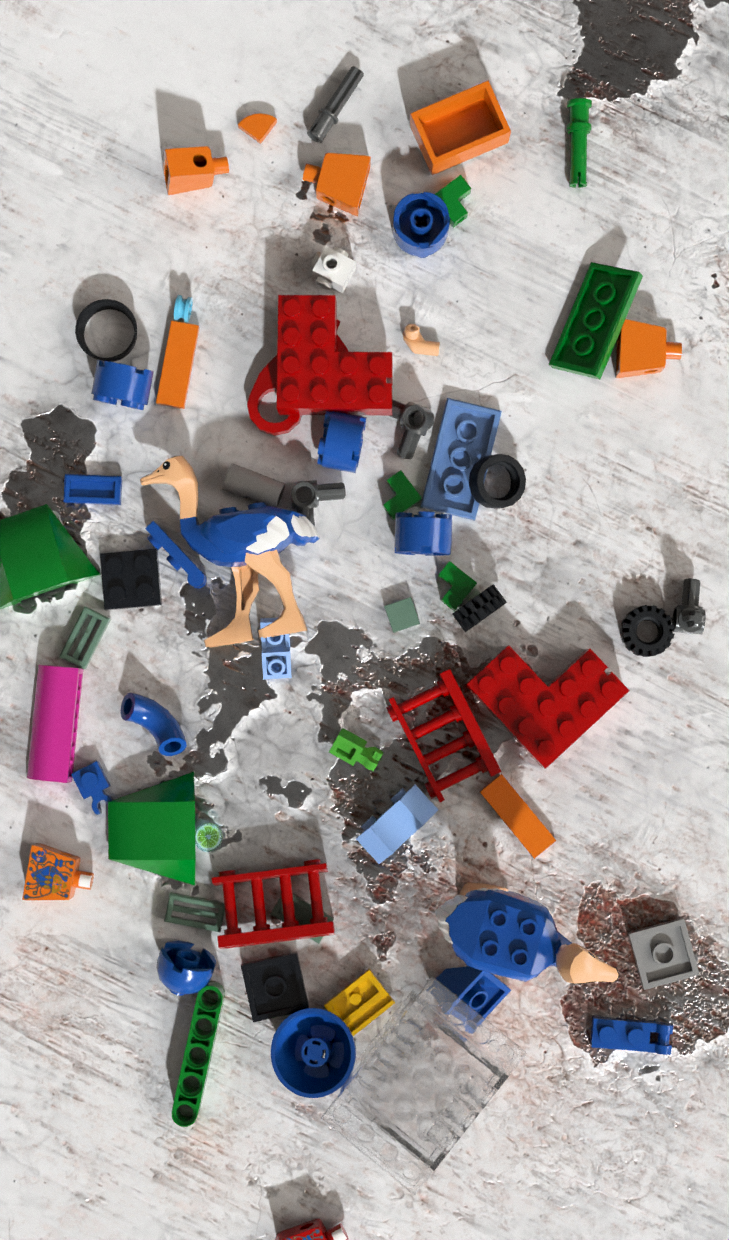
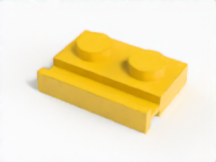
[324,968,395,1036]

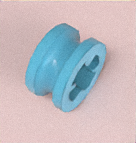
[174,295,193,322]

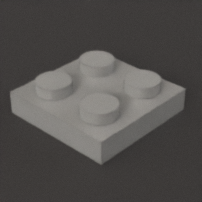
[627,918,700,990]

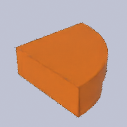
[238,113,277,144]

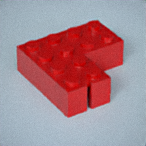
[277,295,393,416]
[465,645,630,769]

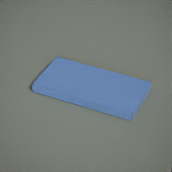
[420,398,502,521]

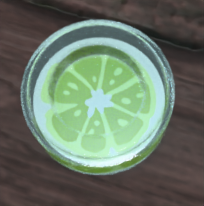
[195,823,223,852]

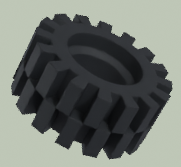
[452,584,507,632]
[620,605,675,657]

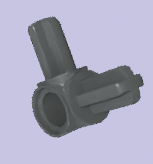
[390,399,434,459]
[291,480,346,526]
[672,578,706,635]

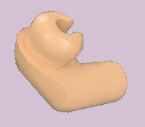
[403,324,440,356]

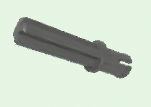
[307,66,364,143]

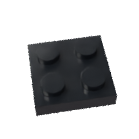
[100,549,162,610]
[241,951,310,1022]

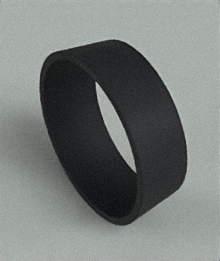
[75,299,137,362]

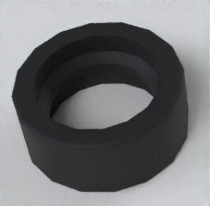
[469,454,526,509]

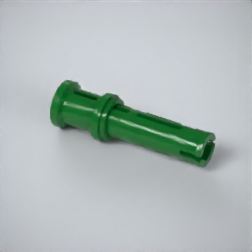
[566,98,592,188]

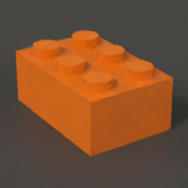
[410,80,511,175]

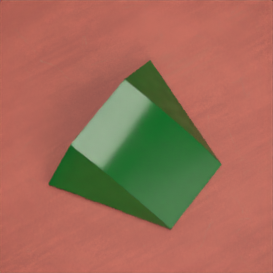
[0,504,101,609]
[108,771,196,886]

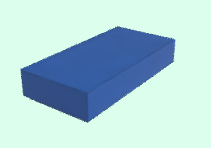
[63,474,122,505]

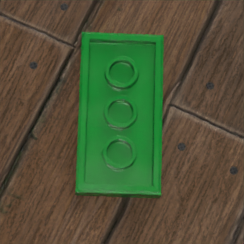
[549,262,643,380]

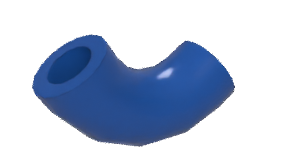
[120,693,187,756]

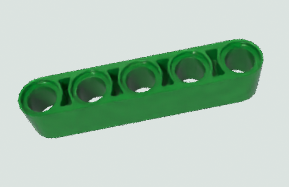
[172,981,225,1127]

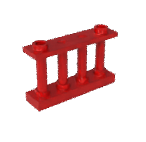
[386,669,502,802]
[212,859,336,949]

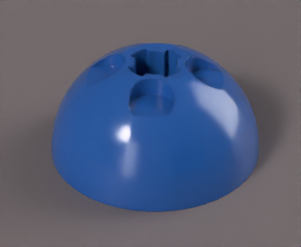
[271,1008,356,1098]

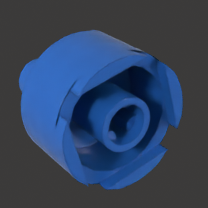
[393,192,450,258]
[91,360,154,410]
[317,411,367,473]
[394,511,452,556]

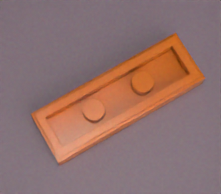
[156,321,200,409]
[479,774,556,859]

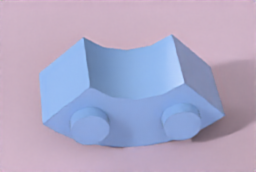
[356,785,438,864]

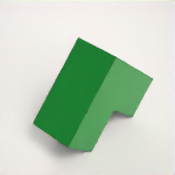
[435,175,471,228]
[383,470,422,521]
[438,561,477,612]

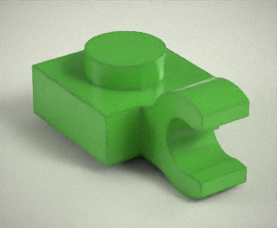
[329,728,384,771]

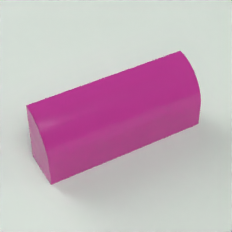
[27,665,83,783]

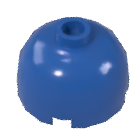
[156,941,217,996]

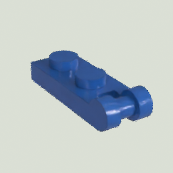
[145,521,207,589]
[590,1016,673,1055]

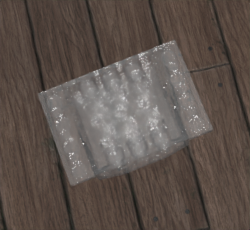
[321,977,527,1196]

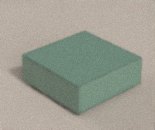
[384,597,420,633]

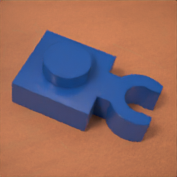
[71,761,114,815]

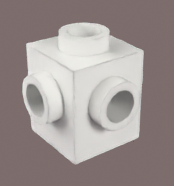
[311,246,356,293]

